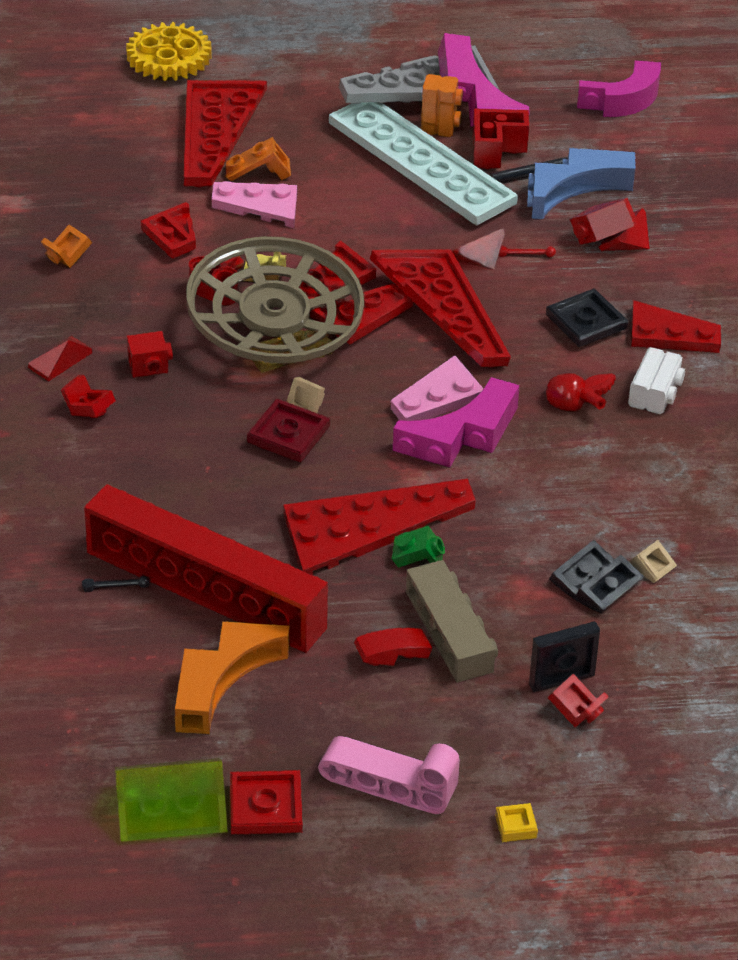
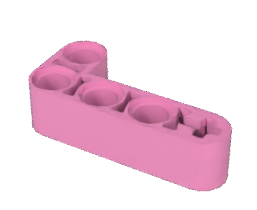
[318,736,460,814]

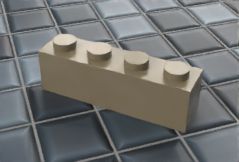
[406,560,498,683]

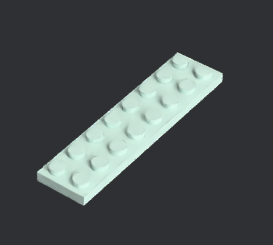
[329,102,518,226]

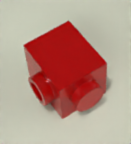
[127,331,173,378]

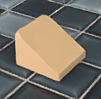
[629,540,677,583]

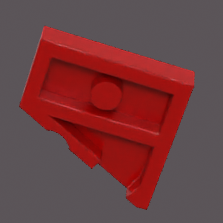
[141,202,196,259]

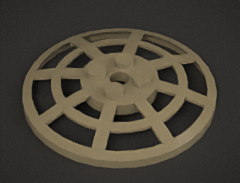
[186,236,364,363]

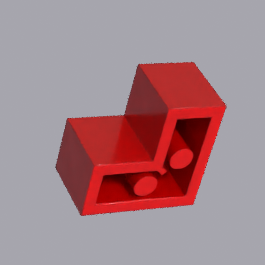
[472,109,529,169]

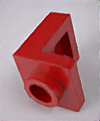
[61,375,116,418]
[547,674,609,727]

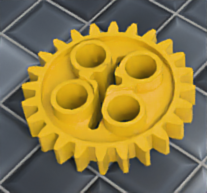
[126,22,212,81]

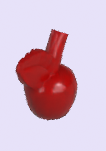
[546,373,616,411]

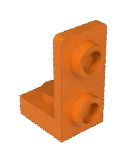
[226,137,291,181]

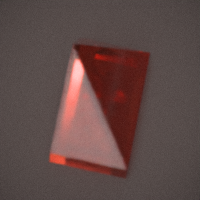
[452,228,505,270]

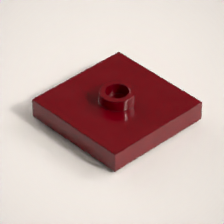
[247,398,330,463]

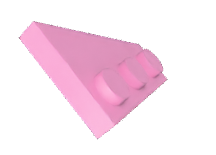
[212,181,297,228]

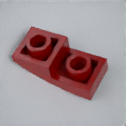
[354,628,432,666]

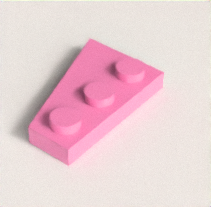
[391,356,483,421]

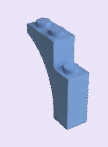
[527,148,635,219]

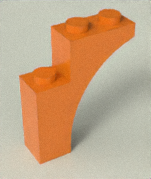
[175,622,289,734]

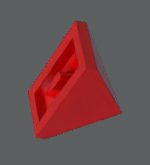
[598,208,650,251]
[28,335,92,382]

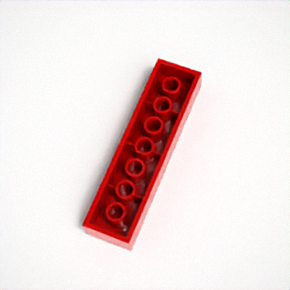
[84,484,328,653]

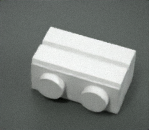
[628,347,685,414]

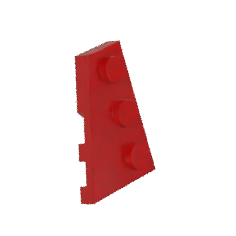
[299,240,376,299]
[631,300,721,353]

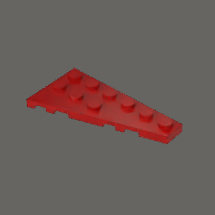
[184,80,267,187]
[283,478,476,575]

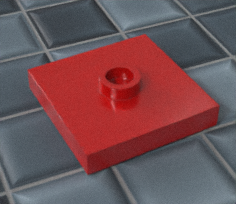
[230,770,303,834]

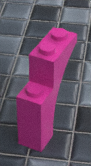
[438,33,530,126]
[393,377,520,468]

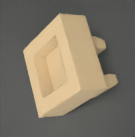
[287,377,325,413]

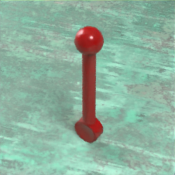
[496,246,556,257]

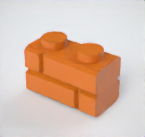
[421,74,463,137]

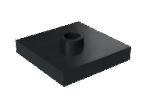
[546,288,628,347]
[529,621,600,692]

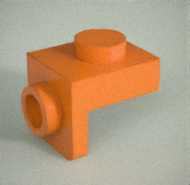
[41,225,92,268]

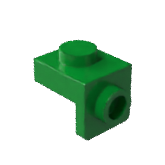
[392,526,445,568]

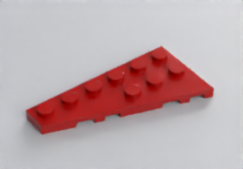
[369,249,511,367]

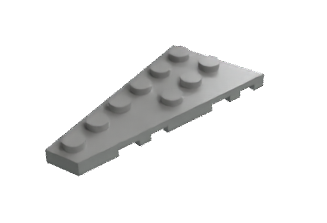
[339,45,499,104]

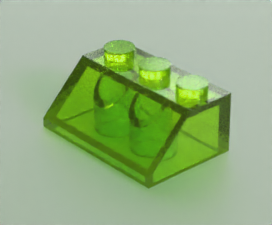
[114,758,228,842]

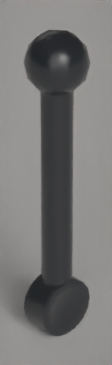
[82,575,151,592]

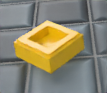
[495,803,538,842]

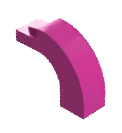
[577,60,661,117]

